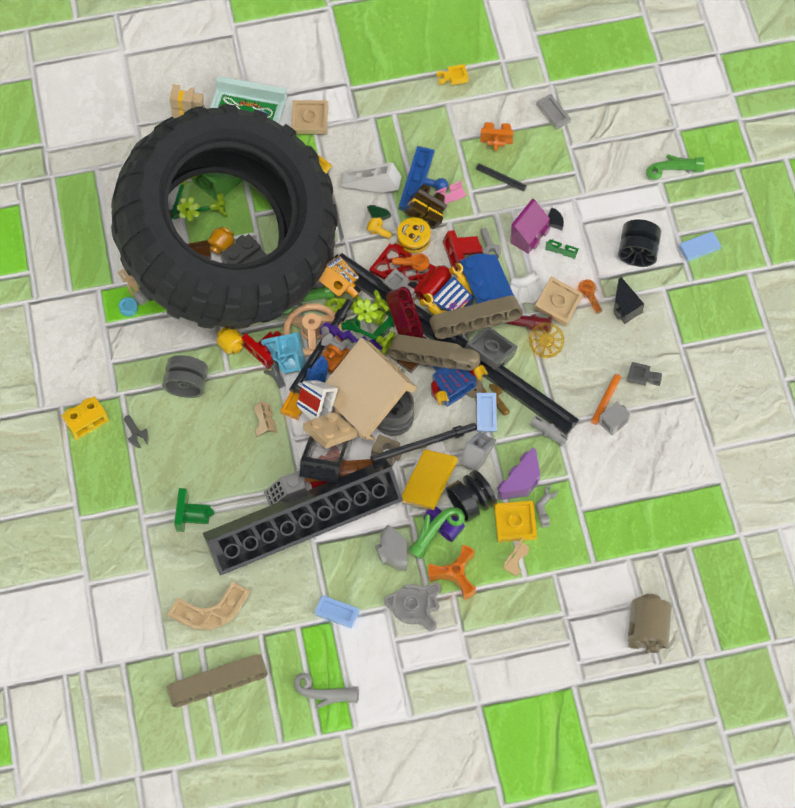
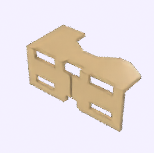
[118,269,140,296]
[254,401,277,437]
[503,537,529,577]

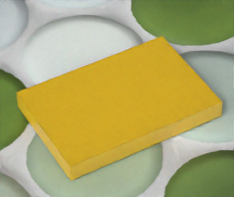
[402,449,458,510]

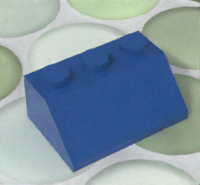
[459,254,514,304]

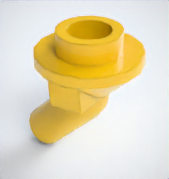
[366,218,392,239]

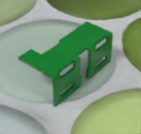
[545,239,579,259]
[373,311,395,337]

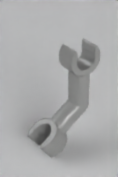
[536,484,558,528]

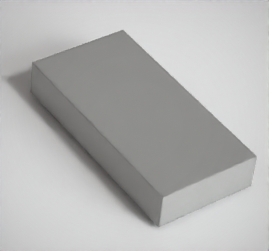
[536,94,571,130]

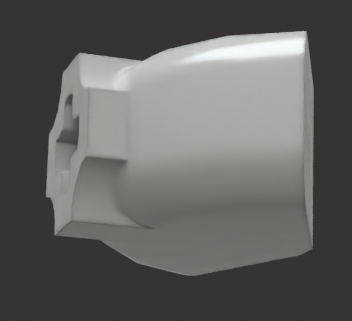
[375,525,407,571]

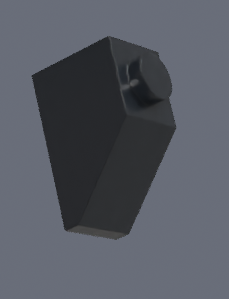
[613,277,644,324]

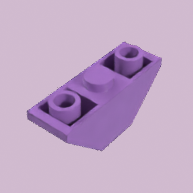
[497,447,540,500]

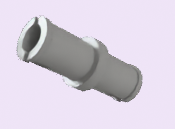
[530,415,569,446]

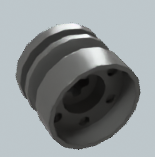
[377,390,414,436]

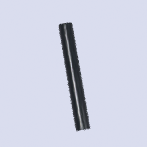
[476,163,527,192]

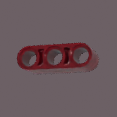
[386,287,423,338]

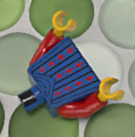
[431,365,488,407]

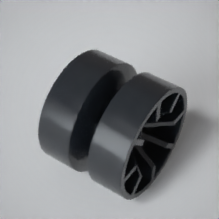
[618,219,661,267]

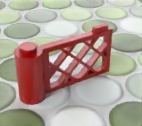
[369,243,451,302]

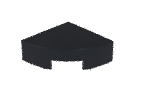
[548,207,564,231]

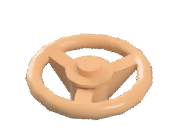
[283,303,342,356]

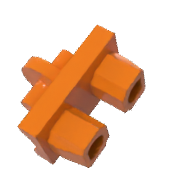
[480,122,513,151]
[323,336,350,373]

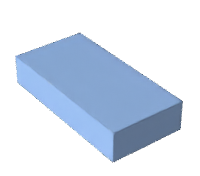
[679,231,721,262]
[477,393,497,432]
[315,595,359,629]

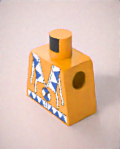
[318,256,361,298]

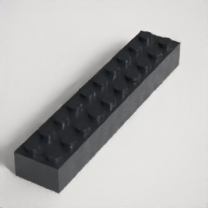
[203,459,403,576]

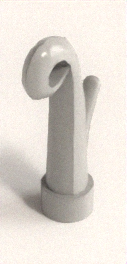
[294,673,359,708]

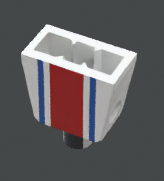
[295,380,338,420]

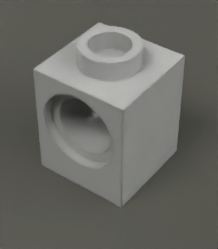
[599,401,630,436]

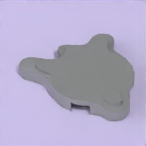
[385,582,441,632]

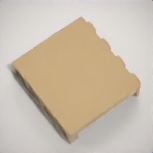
[325,337,417,441]

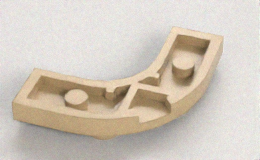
[167,582,250,630]

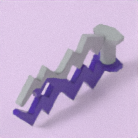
[320,322,382,352]

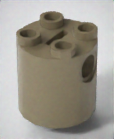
[628,594,672,653]

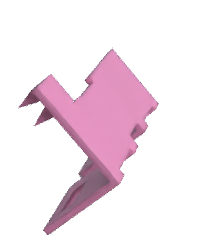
[434,180,467,204]

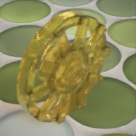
[529,322,565,358]

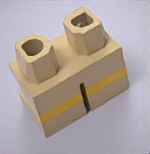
[169,84,205,118]

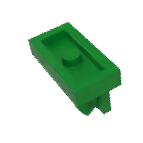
[174,488,214,532]

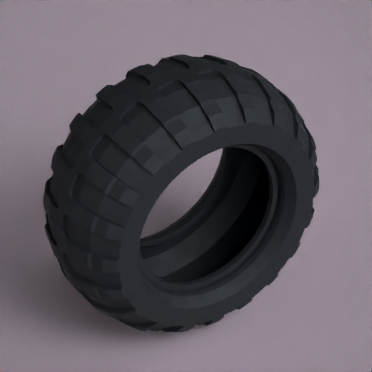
[111,104,338,330]

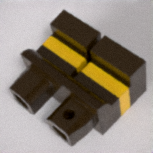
[404,184,447,229]

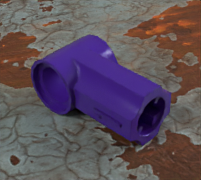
[423,507,465,542]

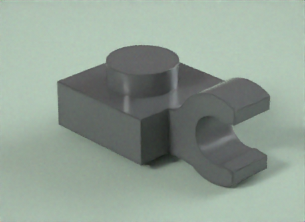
[627,362,662,386]

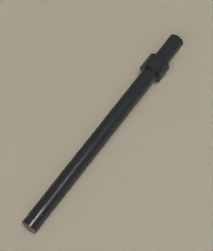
[289,298,353,393]
[370,423,477,463]

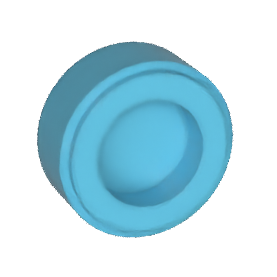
[119,297,138,317]

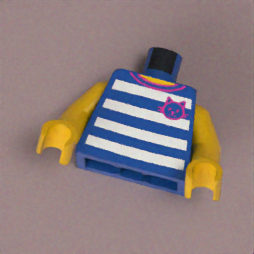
[420,263,473,315]

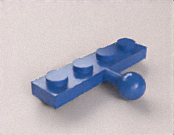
[399,146,449,211]

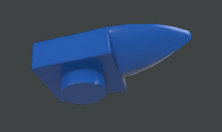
[305,355,328,383]

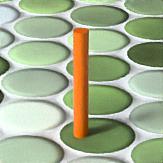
[591,374,621,425]

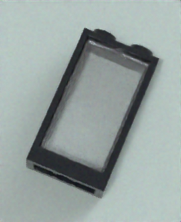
[299,436,352,483]

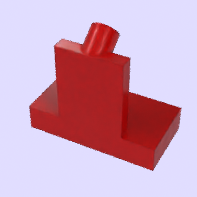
[442,230,483,271]
[241,331,282,370]

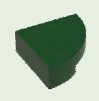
[367,205,391,221]

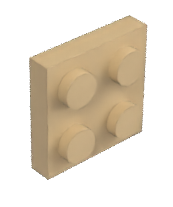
[291,100,328,134]
[534,276,584,326]
[303,412,358,449]

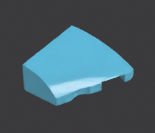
[261,332,306,374]

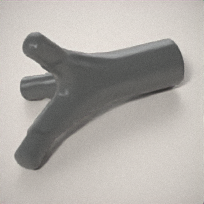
[264,361,285,389]

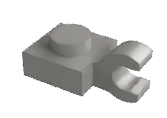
[383,269,416,298]

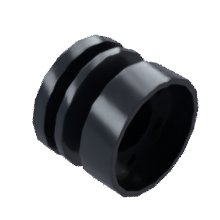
[446,469,497,522]

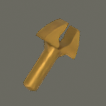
[483,384,510,416]

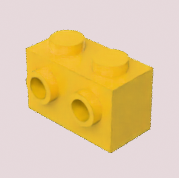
[62,396,109,440]

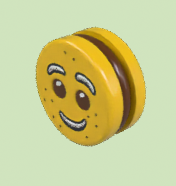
[397,217,431,254]

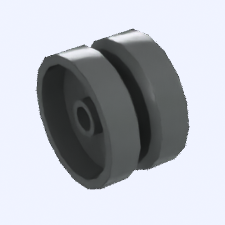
[162,355,208,398]

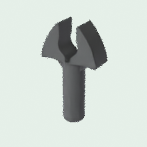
[124,415,149,448]

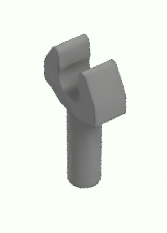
[480,228,501,259]

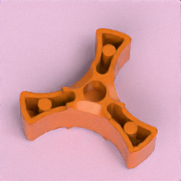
[428,545,476,600]

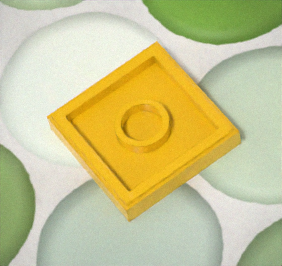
[494,501,537,542]

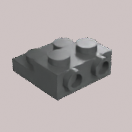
[220,234,267,264]
[465,327,518,369]

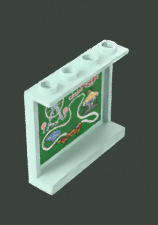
[210,76,287,123]

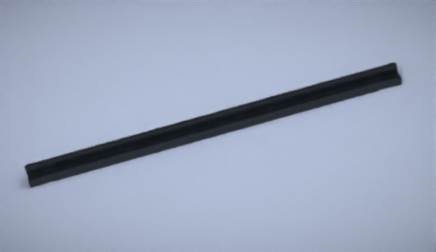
[335,253,579,435]

